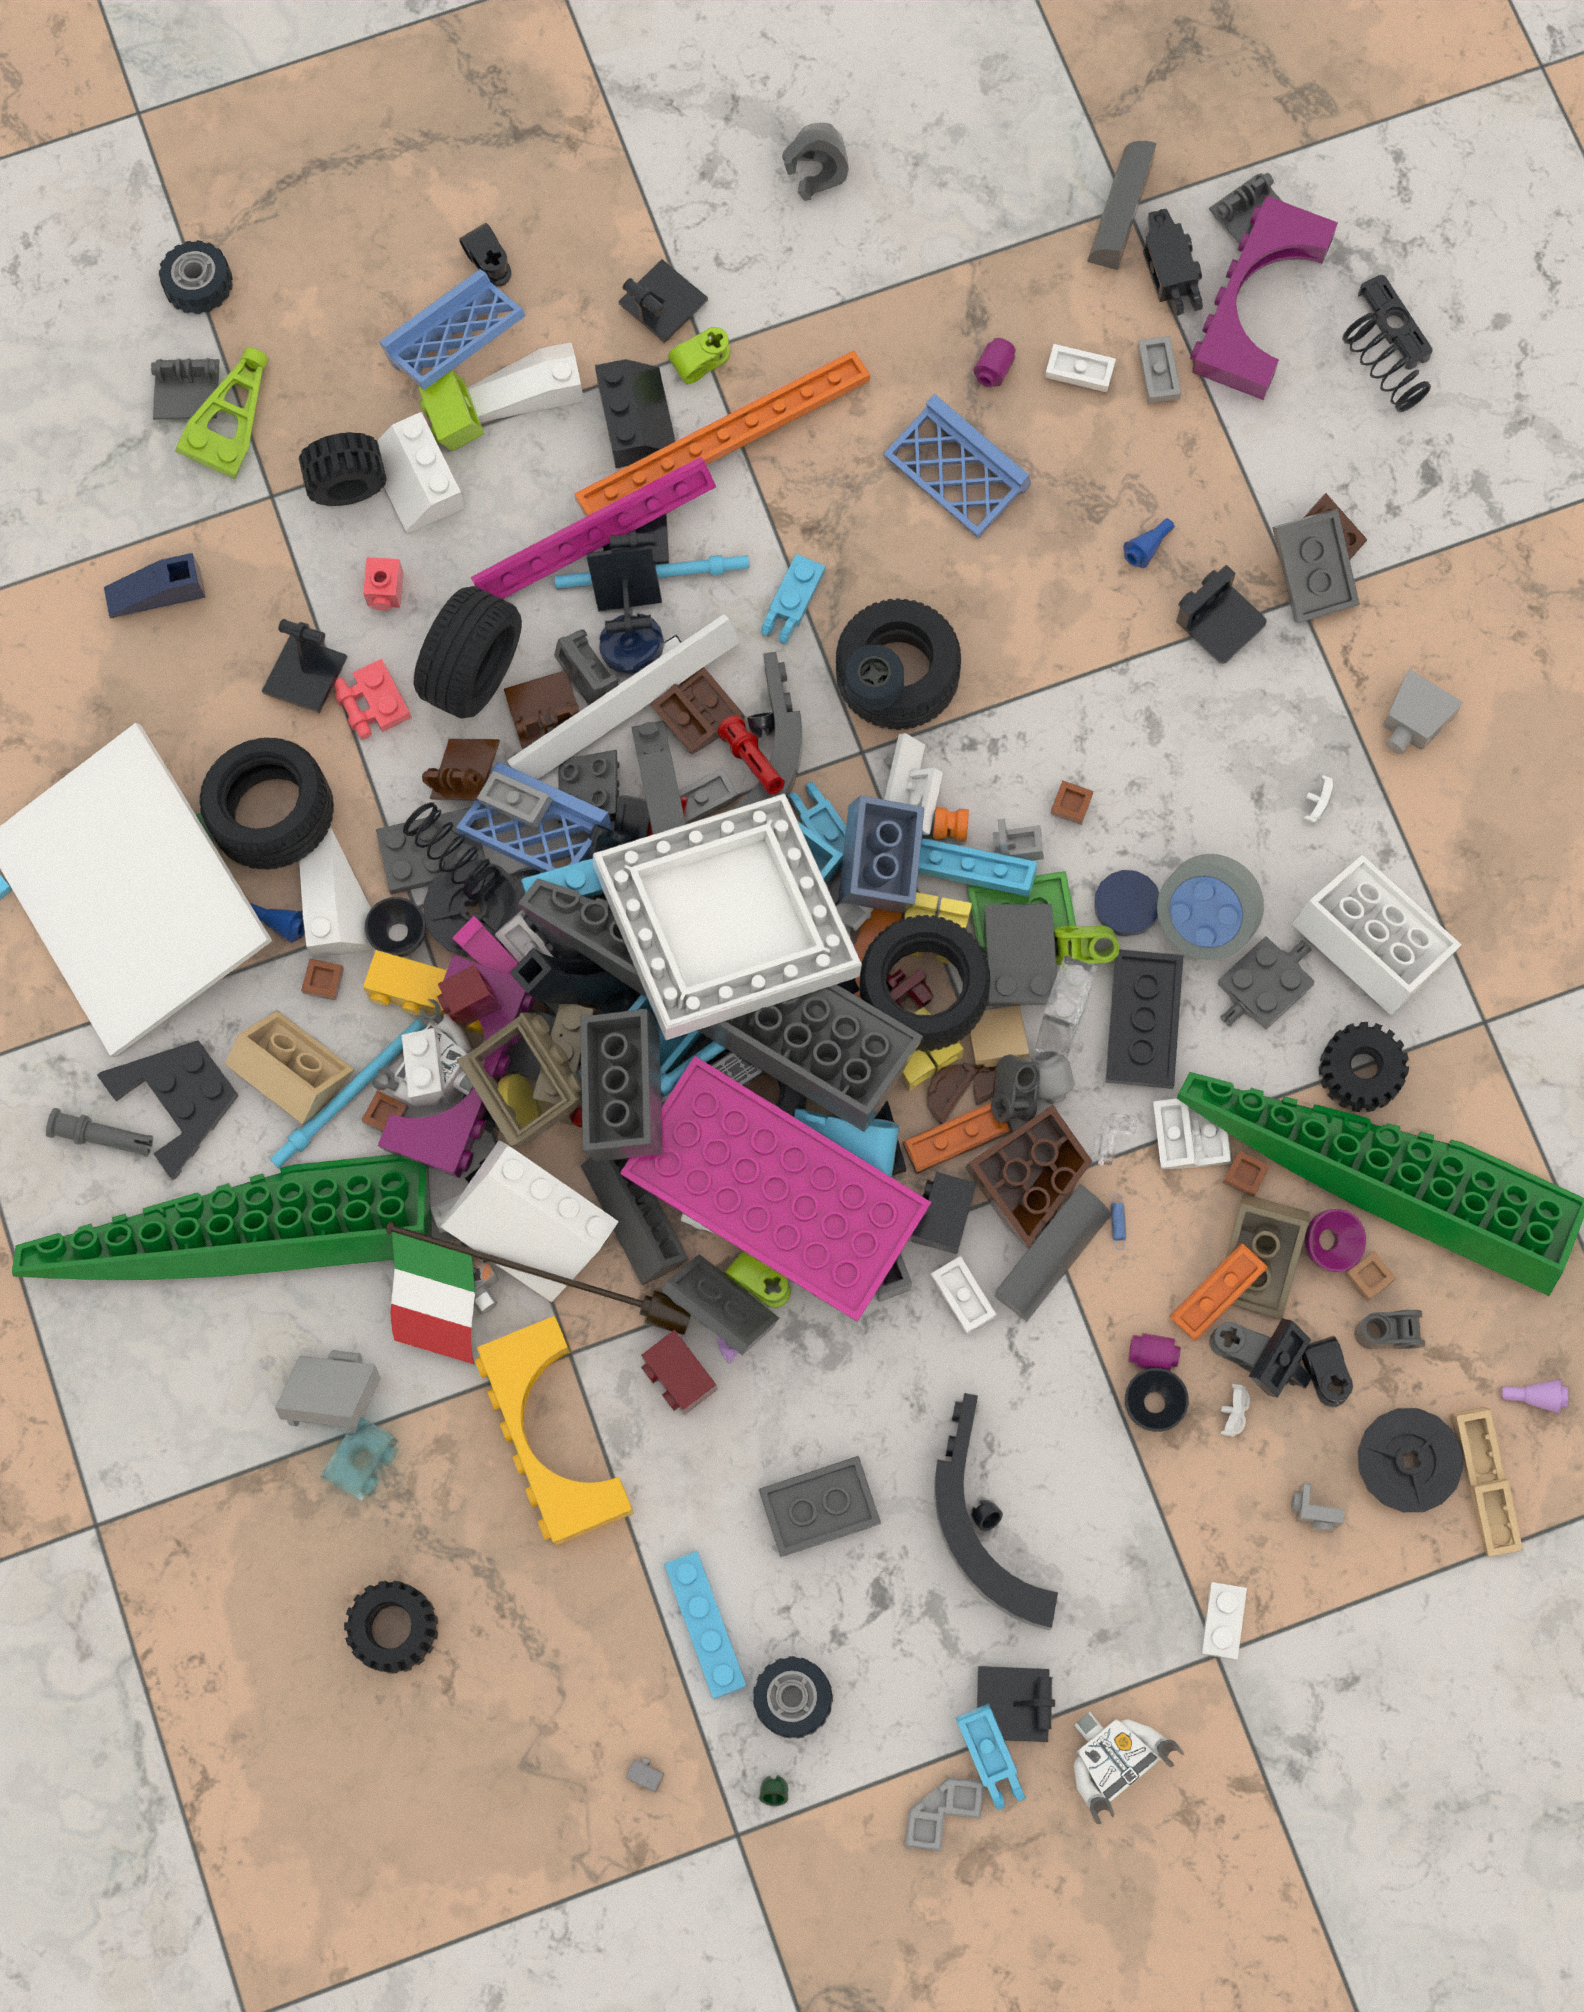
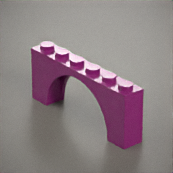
[1190,196,1338,400]
[378,955,535,1178]

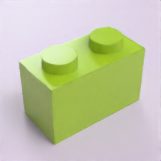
[418,370,485,451]

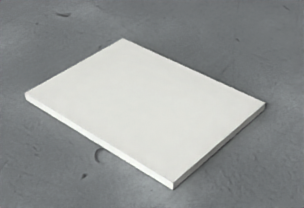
[0,723,272,1057]

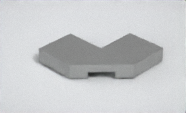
[905,1778,984,1852]

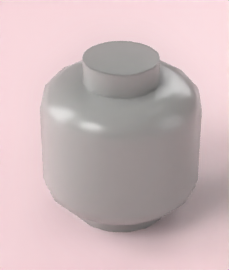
[1031,1050,1075,1104]

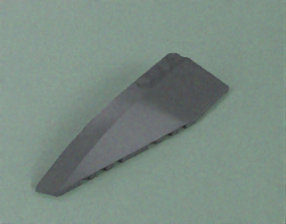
[518,878,923,1132]

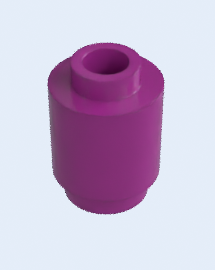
[973,338,1016,387]
[1128,1333,1181,1371]

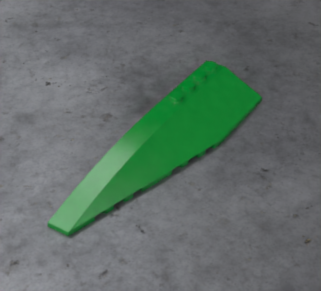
[1177,1072,1584,1296]
[12,1154,432,1280]

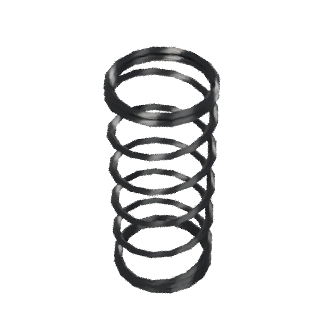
[1342,313,1431,412]
[403,802,501,900]

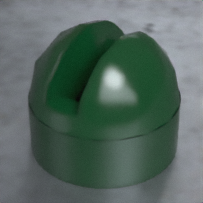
[759,1775,789,1806]

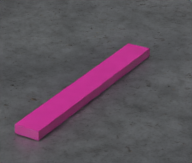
[471,457,716,599]

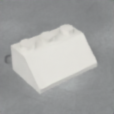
[377,412,465,534]

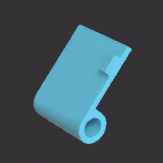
[794,1108,899,1178]

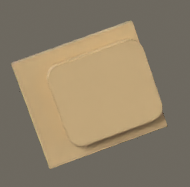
[970,1005,1030,1067]

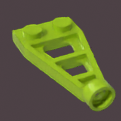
[175,347,269,479]

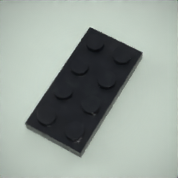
[1105,949,1184,1089]

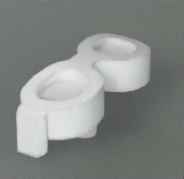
[1303,775,1333,824]
[1221,1384,1250,1437]

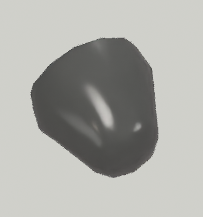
[782,123,849,201]

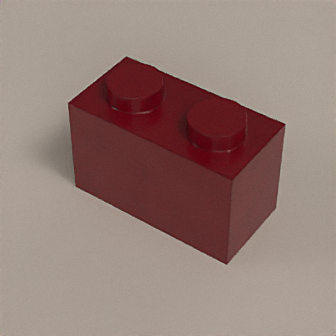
[437,964,501,1027]
[641,1330,718,1415]

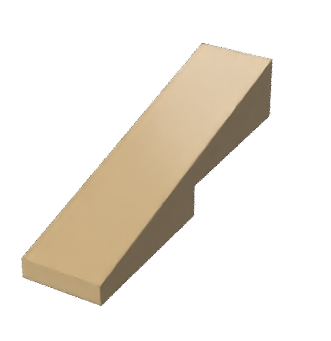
[1450,1407,1523,1557]

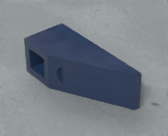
[104,553,206,618]

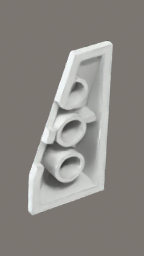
[467,342,584,422]
[299,827,374,958]

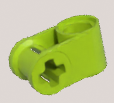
[668,327,730,384]
[1054,925,1120,966]
[725,1251,791,1308]

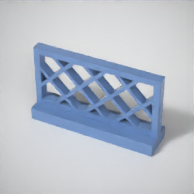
[379,269,526,390]
[884,394,1031,538]
[456,762,613,873]

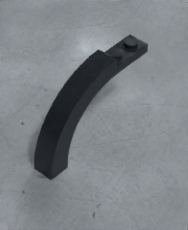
[509,948,630,1004]
[934,1393,1058,1631]

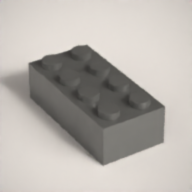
[580,1009,663,1162]

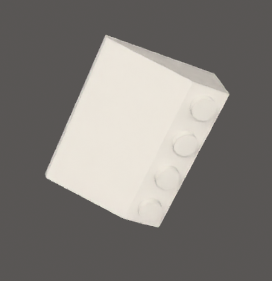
[1292,855,1461,1015]
[440,1140,619,1302]

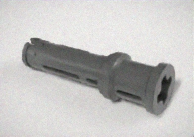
[46,1108,153,1157]

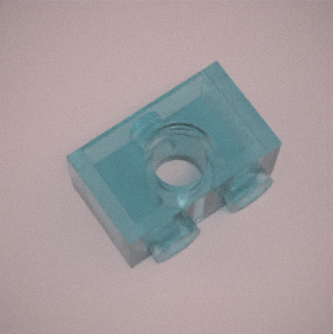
[321,1418,398,1501]

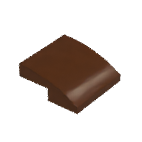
[651,667,745,754]

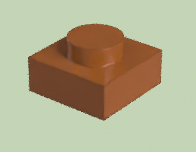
[1051,780,1094,825]
[301,959,344,1000]
[362,1090,409,1132]
[1223,1150,1270,1197]

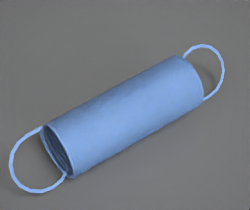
[1111,1193,1126,1250]

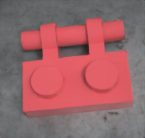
[333,659,412,739]

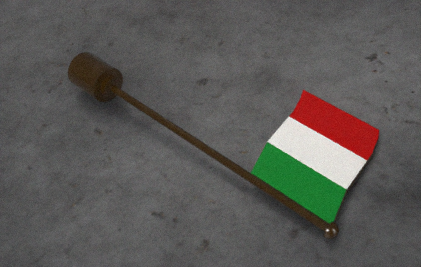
[386,1222,691,1365]

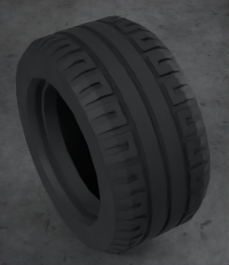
[413,586,522,719]
[199,737,334,870]
[860,915,991,1052]

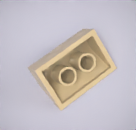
[225,1010,355,1124]

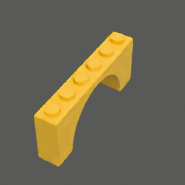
[475,1316,634,1546]

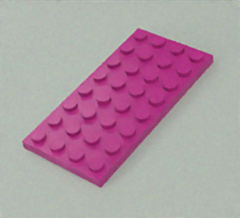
[620,1056,931,1322]

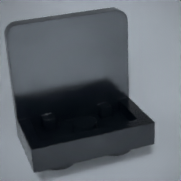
[1176,565,1267,664]

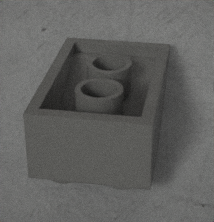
[984,904,1057,1006]

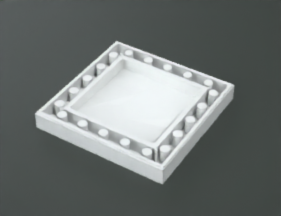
[593,793,862,1040]

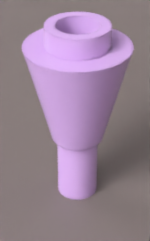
[1502,1379,1568,1414]

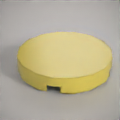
[497,1073,539,1128]

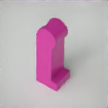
[452,916,518,976]

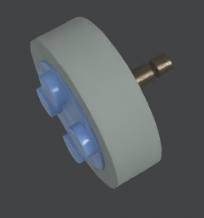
[1157,854,1264,960]

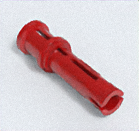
[717,715,785,795]

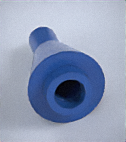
[1123,518,1175,568]
[250,903,305,943]

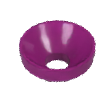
[1305,1209,1366,1272]

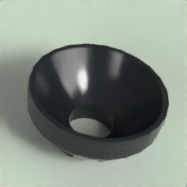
[365,897,426,957]
[1124,1368,1189,1432]

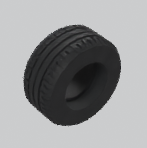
[836,598,961,730]

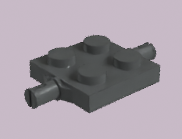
[1218,936,1315,1030]

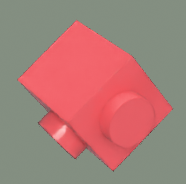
[363,557,404,611]

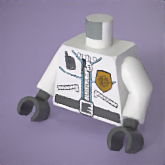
[372,999,474,1106]
[1073,1712,1184,1824]

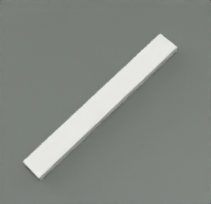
[507,614,741,780]

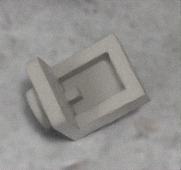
[993,819,1044,861]
[1291,1483,1345,1532]

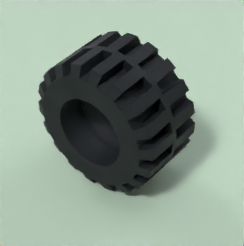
[299,432,387,506]
[344,1580,438,1674]

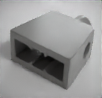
[1383,669,1463,754]

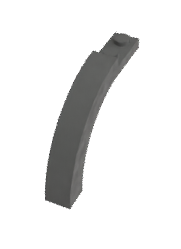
[726,652,802,812]
[631,721,686,835]

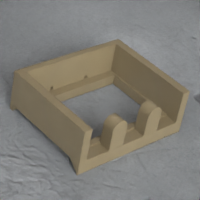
[532,1004,595,1125]
[457,1013,582,1147]

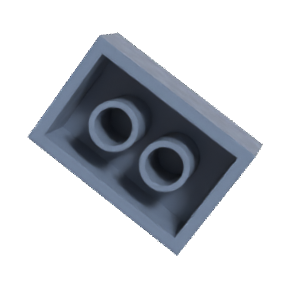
[839,795,924,913]

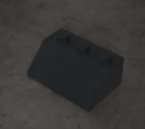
[595,359,675,468]

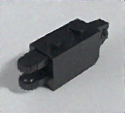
[1143,208,1203,316]

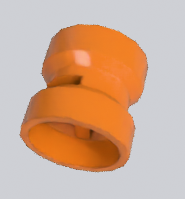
[933,807,969,842]

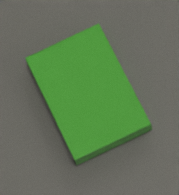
[967,871,1076,952]

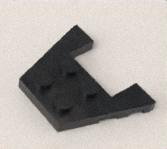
[97,1040,239,1180]

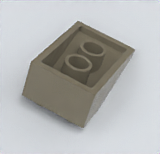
[1225,1194,1310,1319]

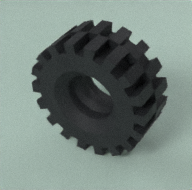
[1319,1022,1409,1112]

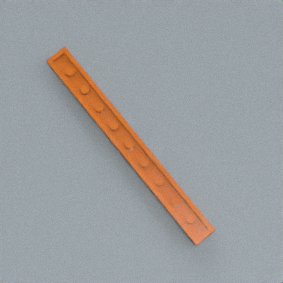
[575,350,870,516]

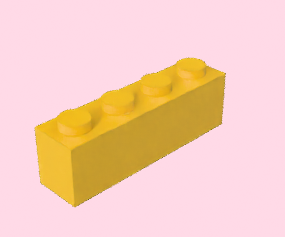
[363,950,484,1034]

